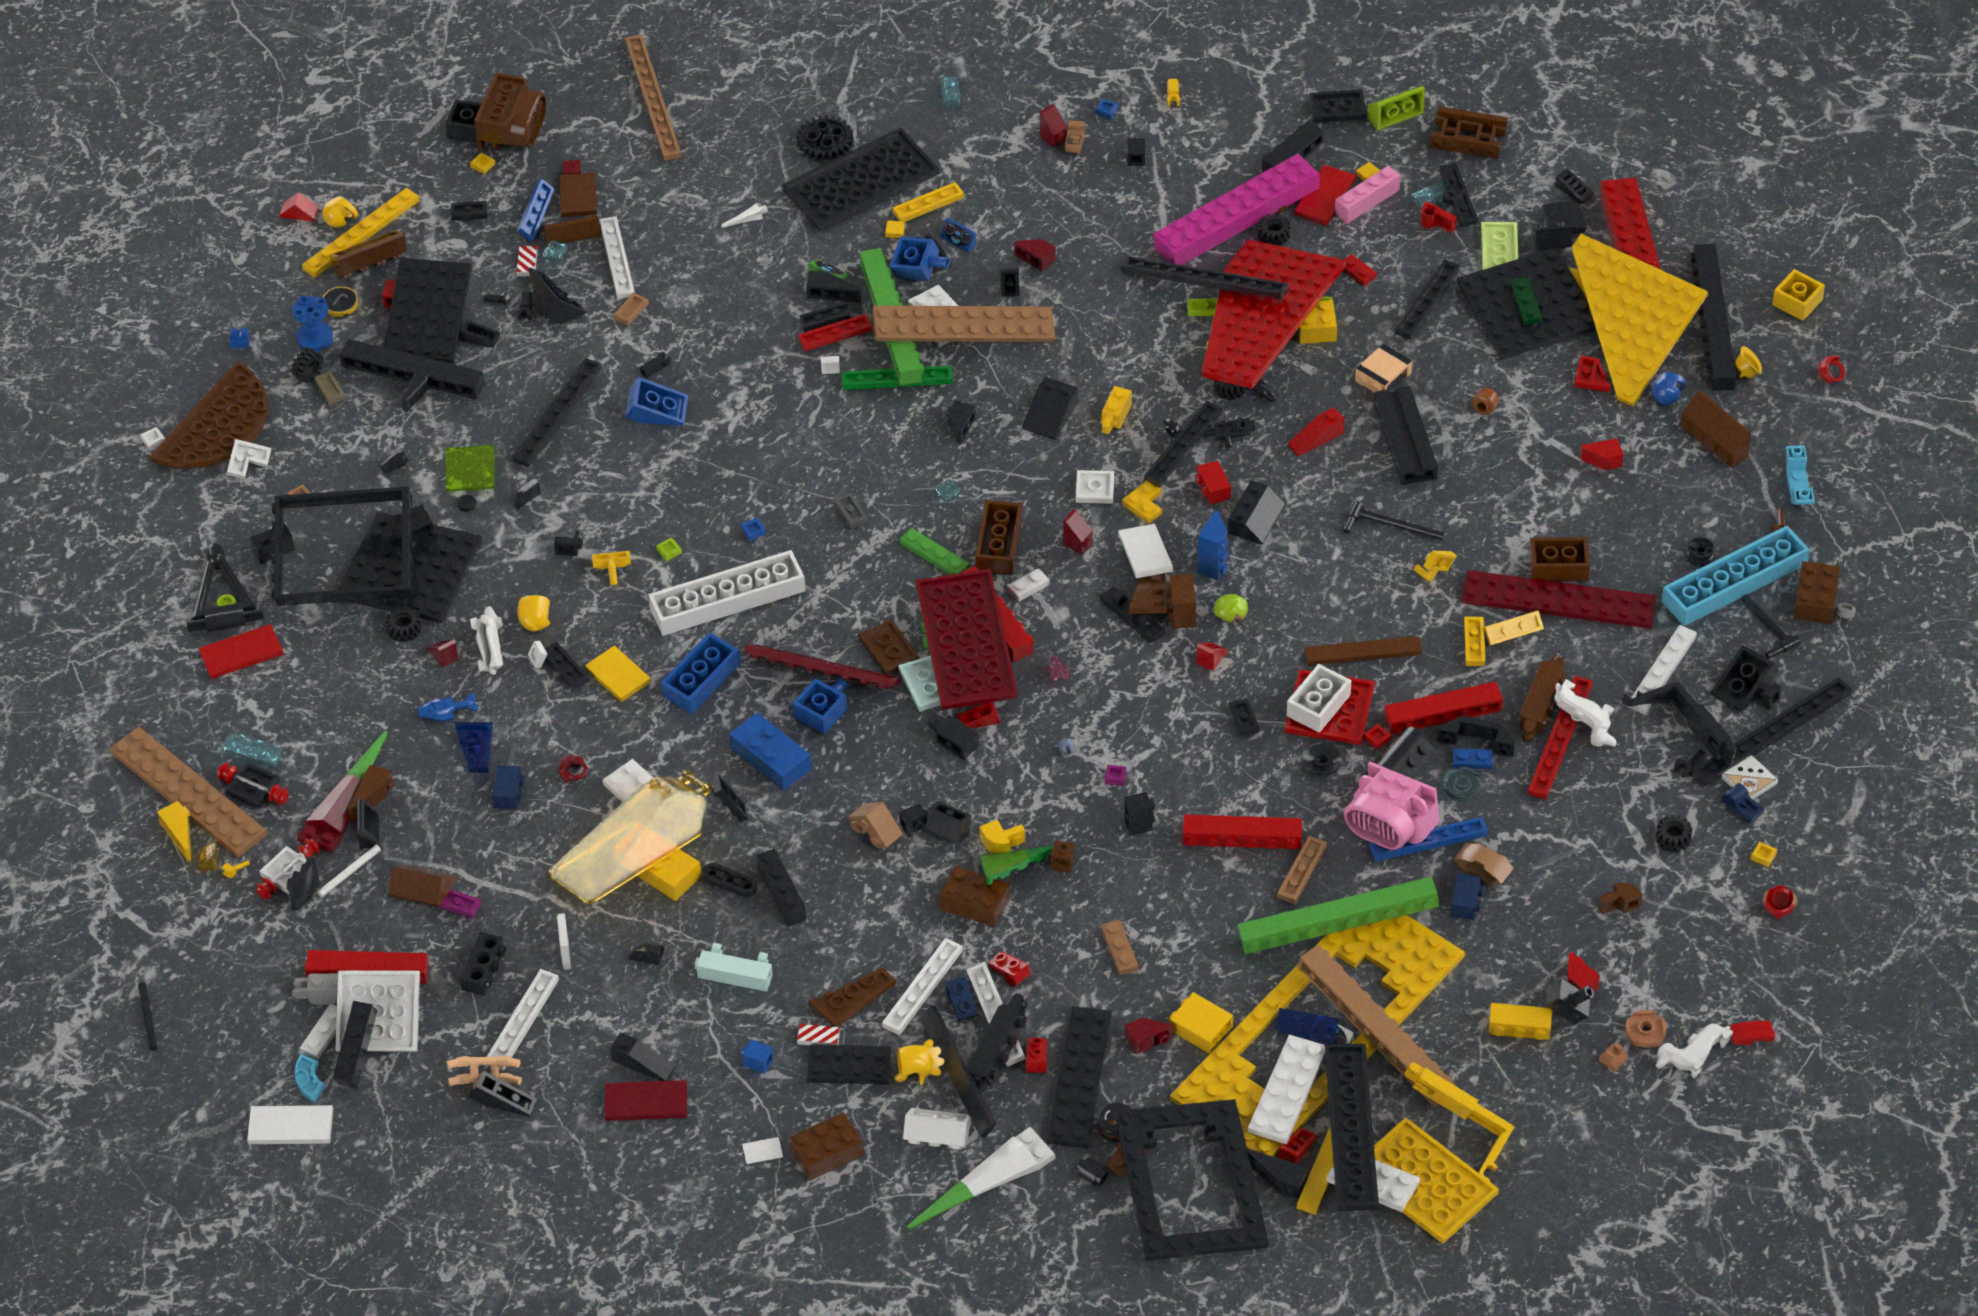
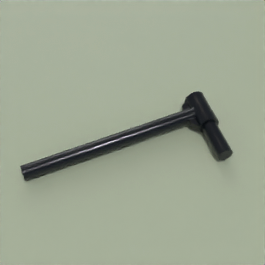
[1343,501,1445,540]
[1740,594,1801,660]

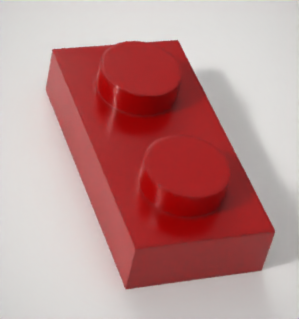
[1343,254,1377,286]

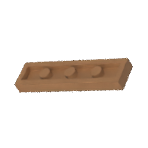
[1277,836,1327,904]

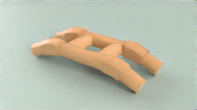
[446,1056,522,1086]

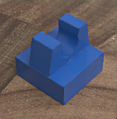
[230,327,250,348]

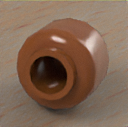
[1472,388,1499,415]

